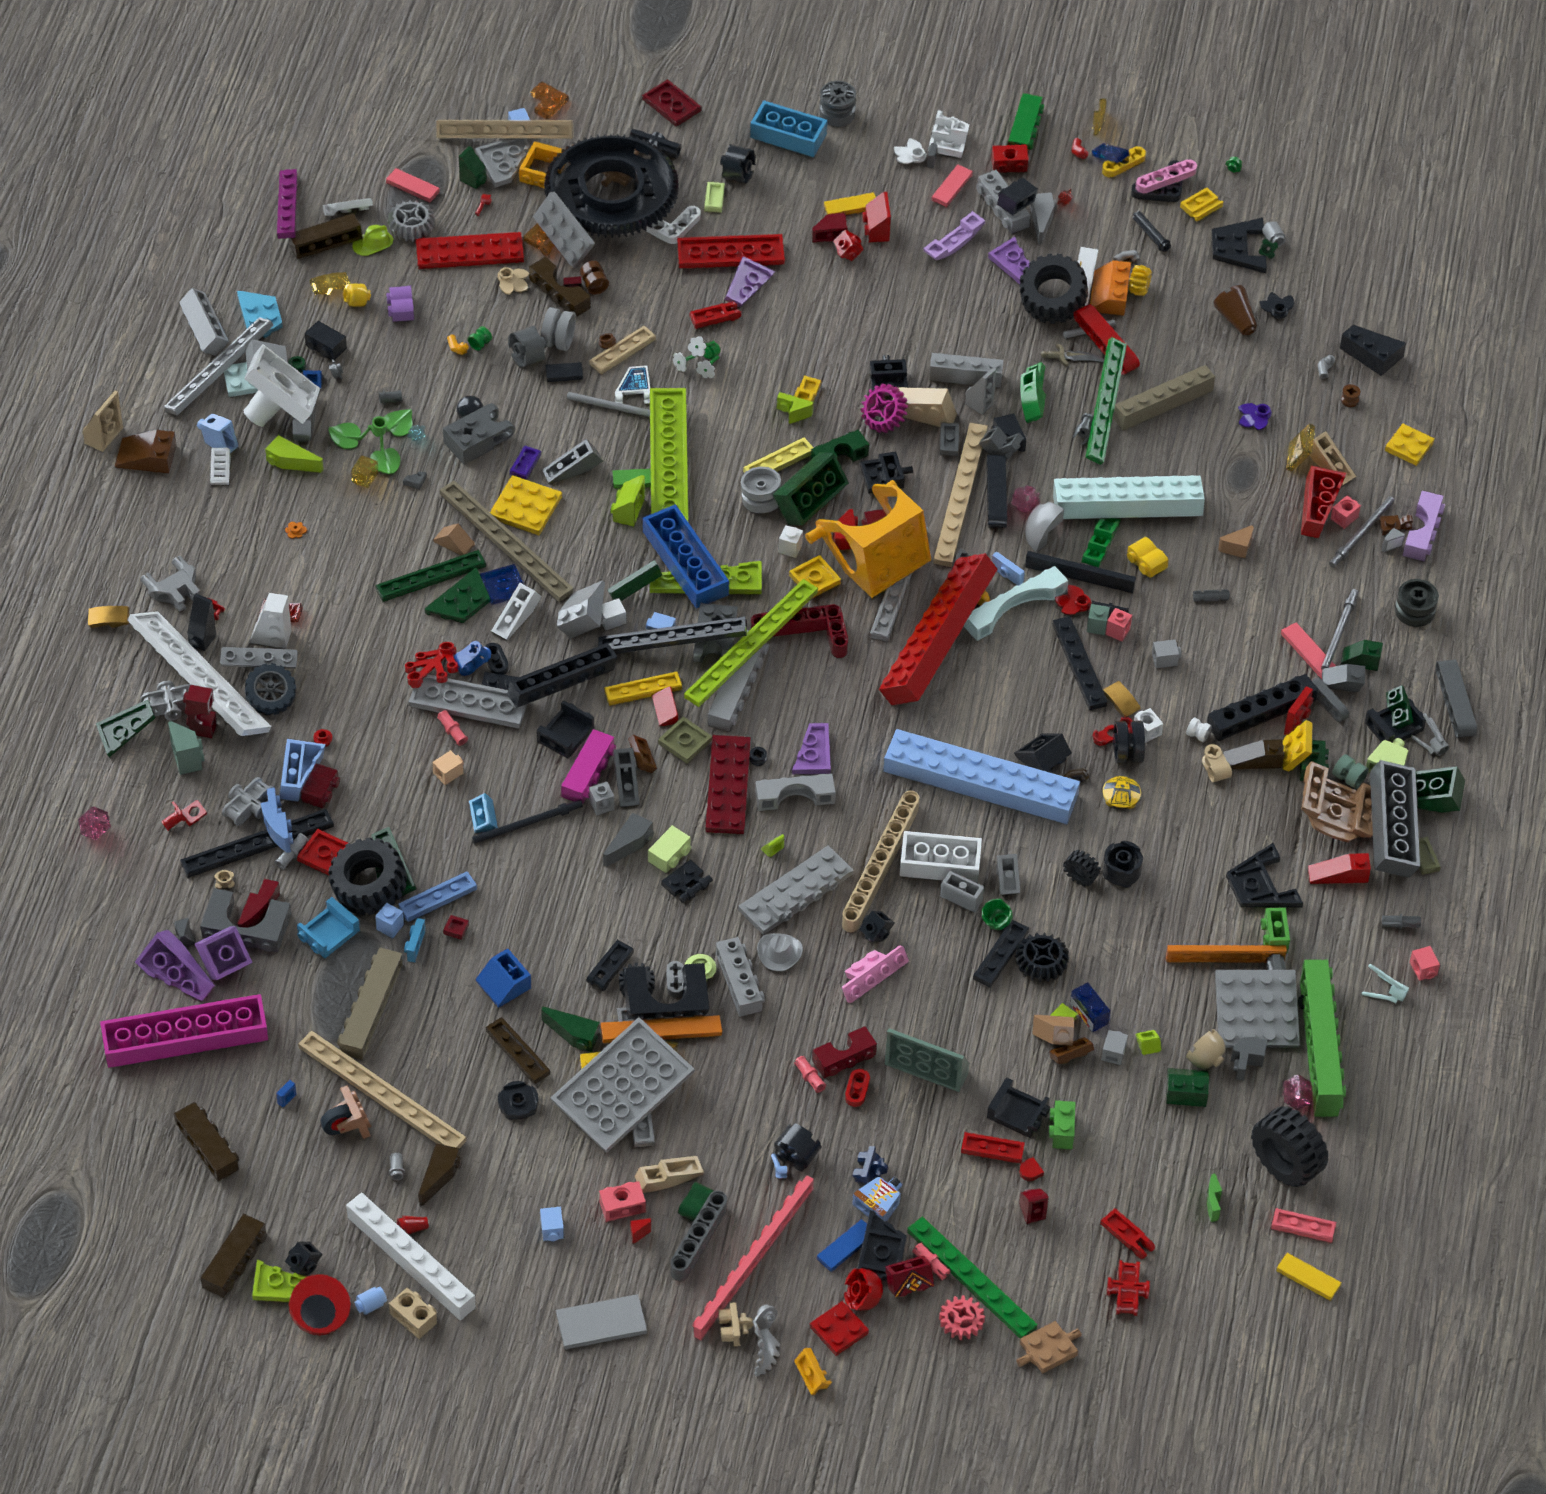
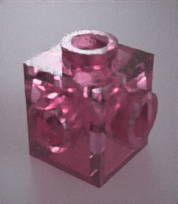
[1012,485,1040,513]
[78,807,111,840]
[1283,1074,1313,1110]

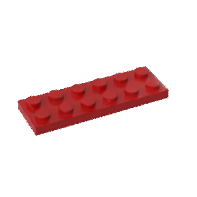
[416,232,524,269]
[677,234,785,268]

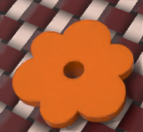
[285,522,307,539]

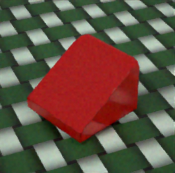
[630,1218,651,1244]

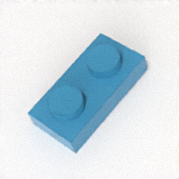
[404,918,426,963]

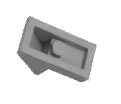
[996,854,1020,895]

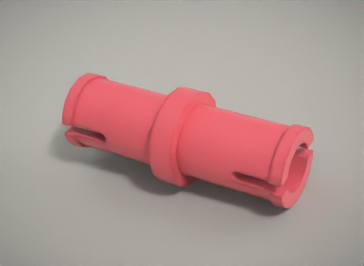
[437,710,468,746]
[794,1056,826,1093]
[912,1243,951,1280]

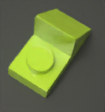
[777,392,814,424]

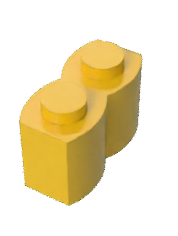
[1127,537,1169,578]

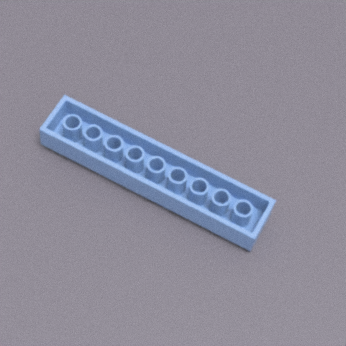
[883,729,1080,824]

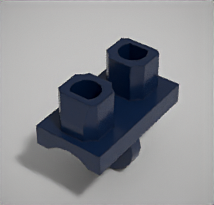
[853,1146,889,1185]

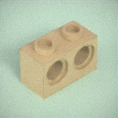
[389,1288,437,1339]

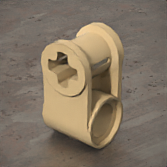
[1202,744,1232,782]

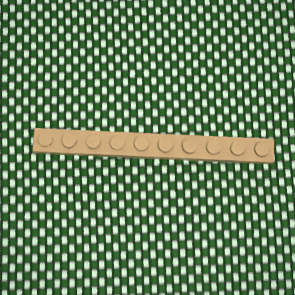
[934,423,988,567]
[298,1031,466,1149]

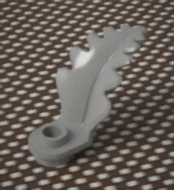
[753,1305,780,1377]

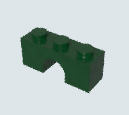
[811,429,869,462]

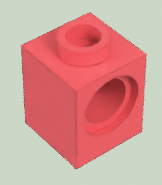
[1330,496,1361,529]
[1105,608,1132,642]
[1410,946,1440,981]

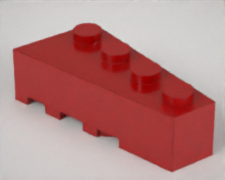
[1301,466,1347,538]

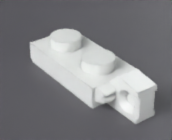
[323,198,373,216]

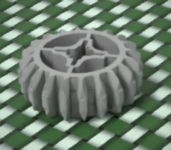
[388,200,435,241]

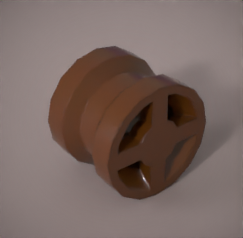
[1341,384,1361,407]

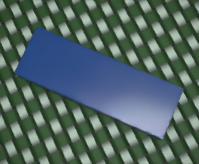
[817,1219,867,1272]

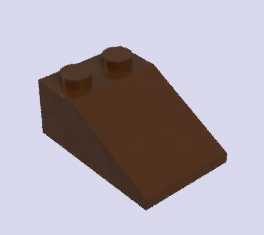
[115,430,177,473]

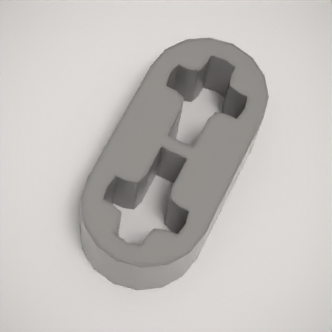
[666,961,684,998]

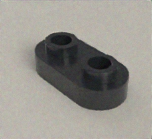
[484,643,509,675]

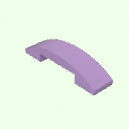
[923,211,985,260]

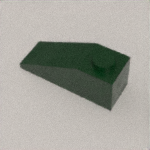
[541,1006,600,1052]

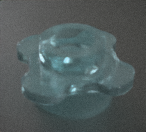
[407,425,425,441]

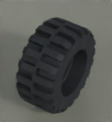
[1019,253,1088,324]
[328,838,407,915]
[1251,1107,1329,1187]

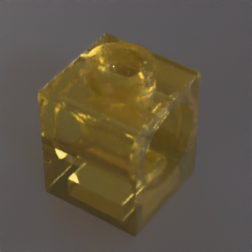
[351,455,378,488]

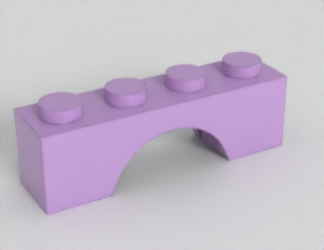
[1403,491,1445,561]

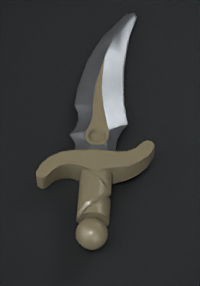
[1041,344,1105,367]

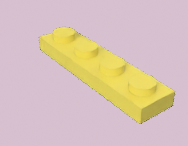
[743,437,813,473]

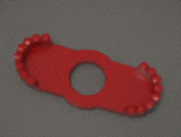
[1092,717,1133,746]

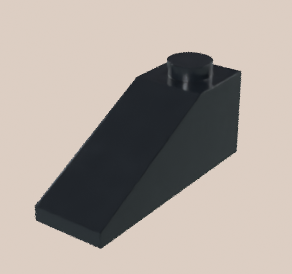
[187,593,217,651]

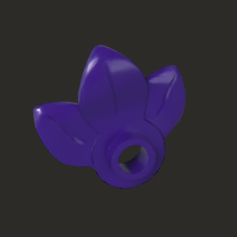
[1238,403,1272,430]

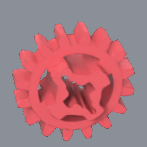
[939,1295,985,1340]

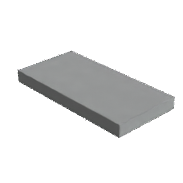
[556,1294,647,1350]

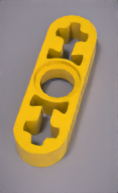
[1102,147,1146,177]

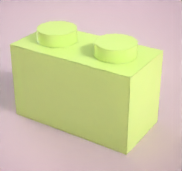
[648,826,691,873]

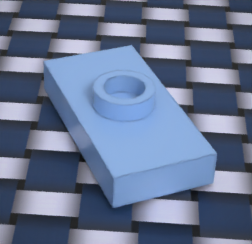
[992,552,1025,586]

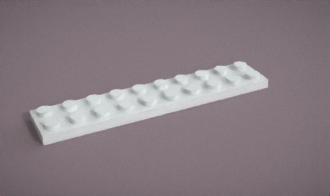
[128,611,271,736]

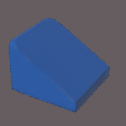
[303,371,322,389]

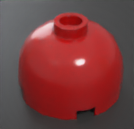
[844,1268,883,1311]

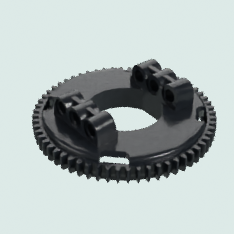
[544,133,679,238]

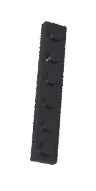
[1052,616,1107,710]

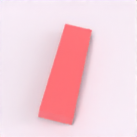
[1281,622,1336,679]

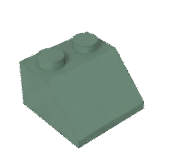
[168,721,205,775]

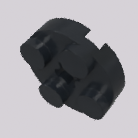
[498,1081,539,1120]

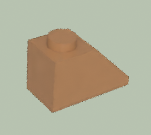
[1032,1015,1074,1046]

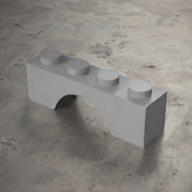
[755,774,835,811]

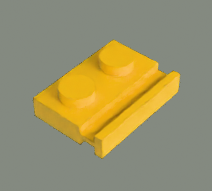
[1180,187,1223,222]

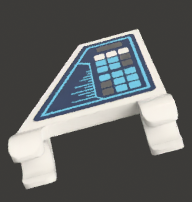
[615,366,650,404]

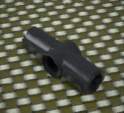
[629,129,682,158]

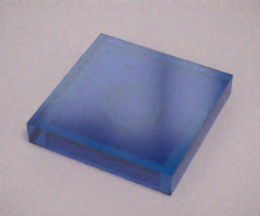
[480,564,524,605]

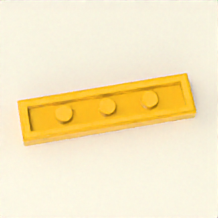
[604,671,682,706]

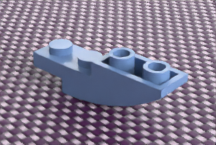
[261,788,294,853]

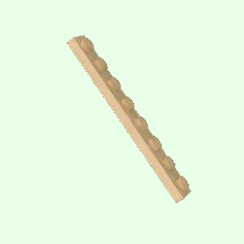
[436,120,573,139]

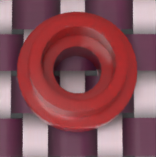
[313,729,333,747]

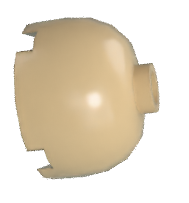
[1186,1029,1226,1069]

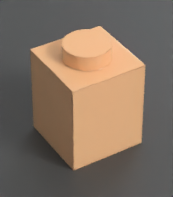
[433,750,464,785]

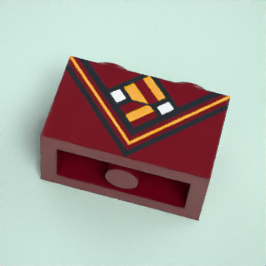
[885,1256,934,1297]

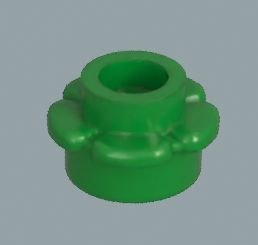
[1226,157,1242,172]

